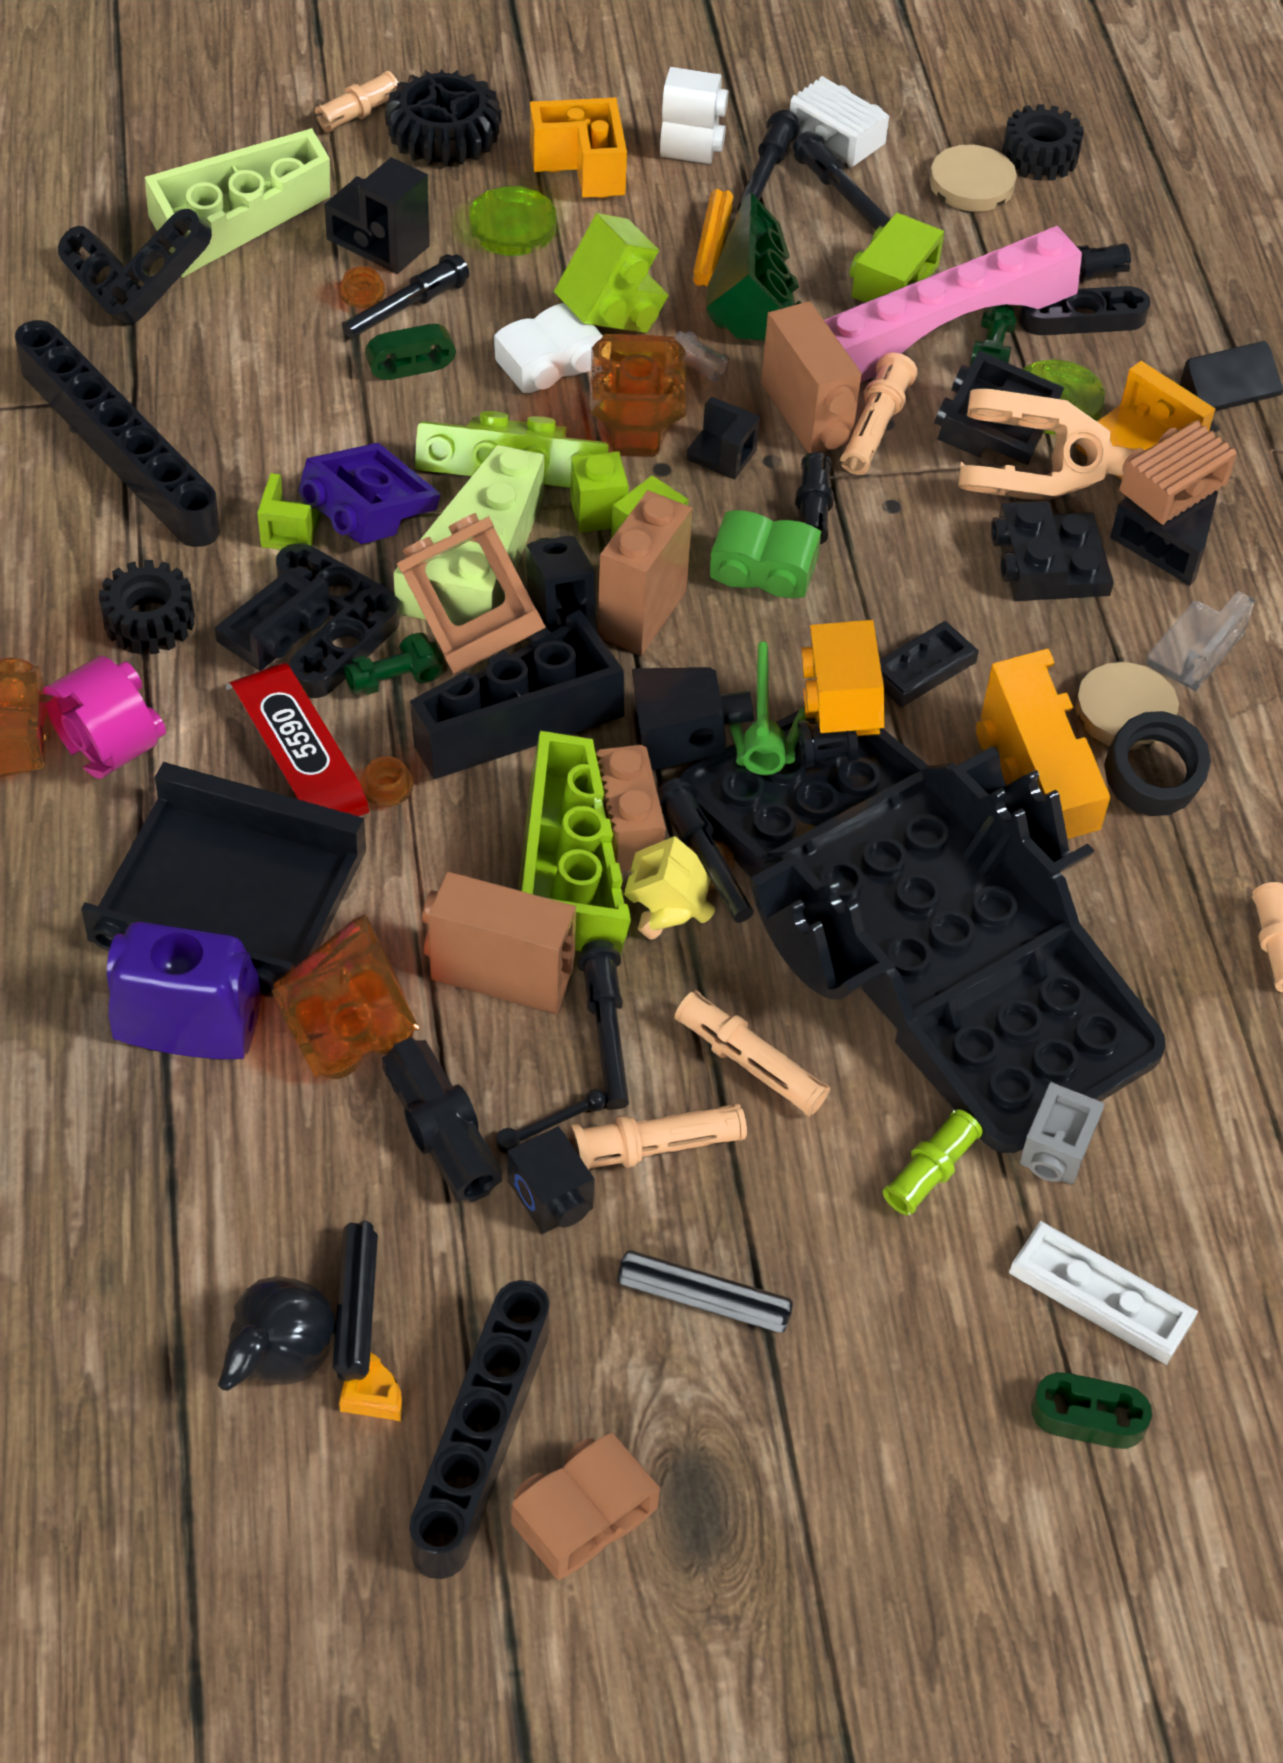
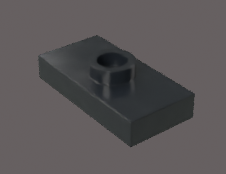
[880,621,979,708]

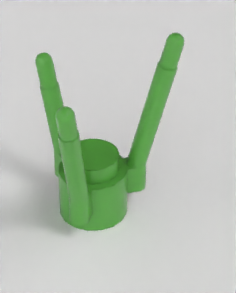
[729,641,806,775]

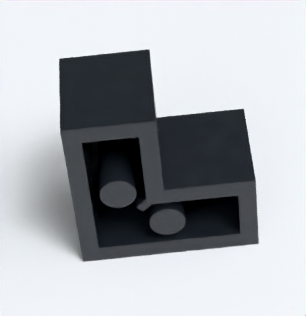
[324,157,430,274]

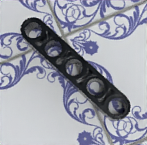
[409,1280,550,1579]

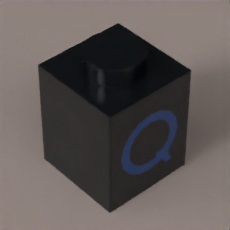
[507,1126,595,1234]

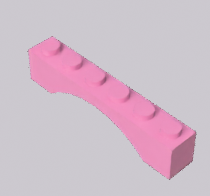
[824,225,1082,383]

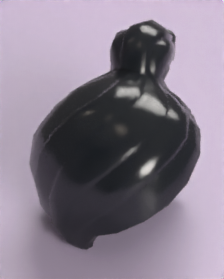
[217,1276,335,1391]

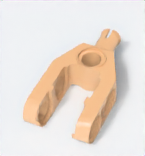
[958,389,1147,501]

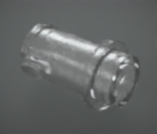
[667,331,729,383]

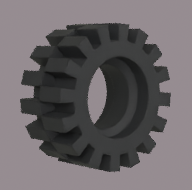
[1002,104,1084,181]
[99,560,195,654]

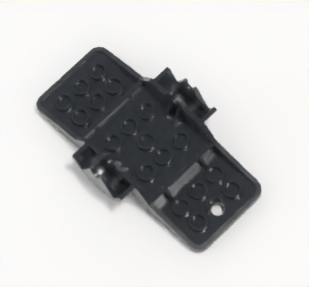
[681,710,1166,1153]

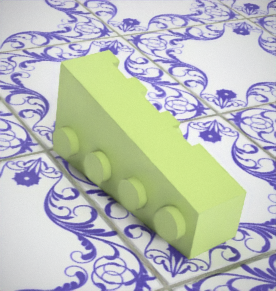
[145,128,330,278]
[394,445,544,626]

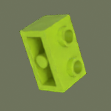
[849,212,945,303]

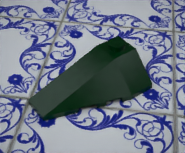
[706,192,801,340]

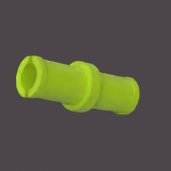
[883,1109,982,1216]

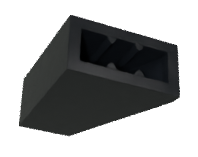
[1110,490,1218,586]

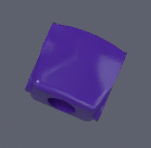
[107,922,261,1059]

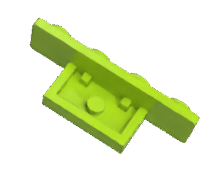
[415,411,609,488]

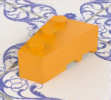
[976,648,1110,839]

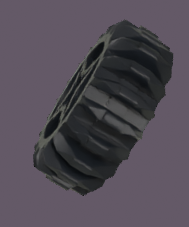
[385,68,502,167]

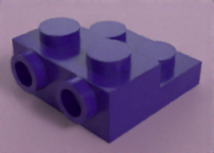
[298,443,441,544]

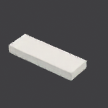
[1009,1221,1198,1365]

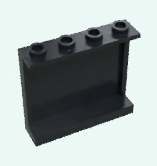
[81,762,366,1001]

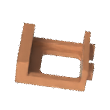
[397,513,546,675]

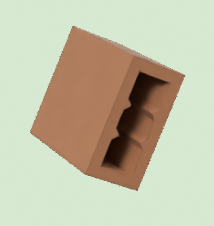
[761,301,862,454]
[597,490,693,656]
[422,871,576,1014]

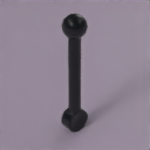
[496,1089,606,1153]

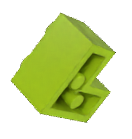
[554,213,669,333]

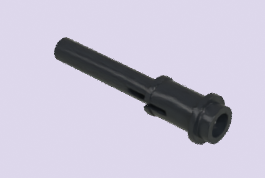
[737,110,800,212]
[793,131,890,230]
[342,254,469,339]
[657,778,754,923]
[577,940,629,1109]

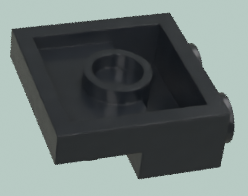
[934,351,1065,465]
[991,501,1114,601]

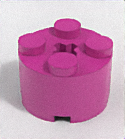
[43,655,166,779]

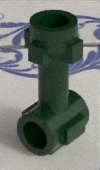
[970,304,1017,367]
[344,633,443,695]

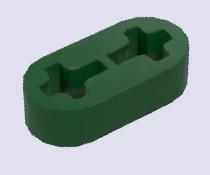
[365,324,456,380]
[1031,1372,1152,1449]

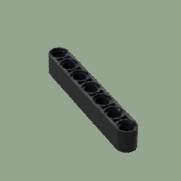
[15,320,220,547]

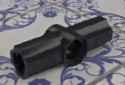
[382,1037,502,1203]

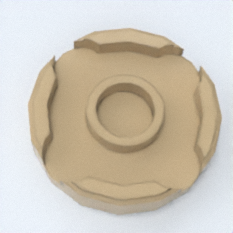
[929,145,1017,212]
[1075,662,1179,750]

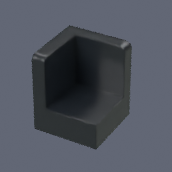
[686,397,760,479]

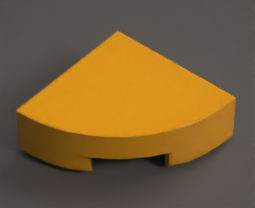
[339,1352,402,1422]

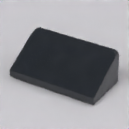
[1180,341,1283,411]

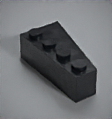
[410,609,625,779]

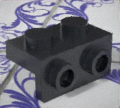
[215,572,331,671]

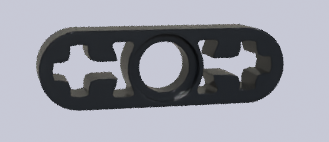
[1019,286,1151,335]

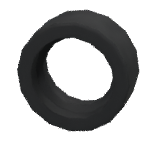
[1104,711,1211,816]

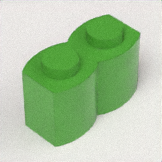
[710,510,821,598]

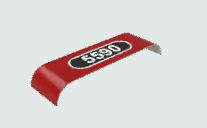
[226,662,369,817]

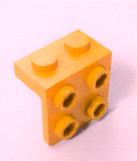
[1076,361,1215,480]

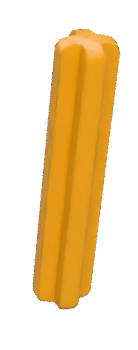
[693,188,733,287]

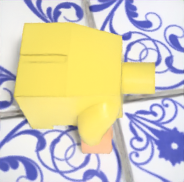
[624,836,715,940]

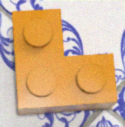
[530,97,627,198]
[801,620,885,736]

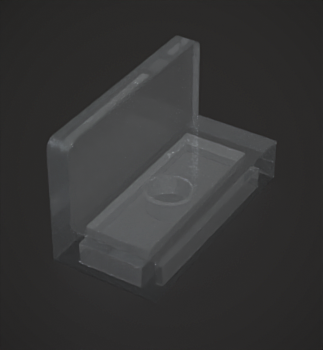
[1146,591,1255,692]

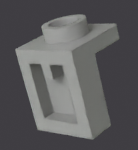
[1020,1082,1105,1185]

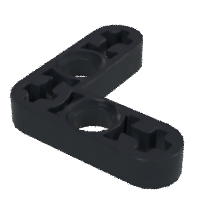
[58,209,212,325]
[276,543,400,698]

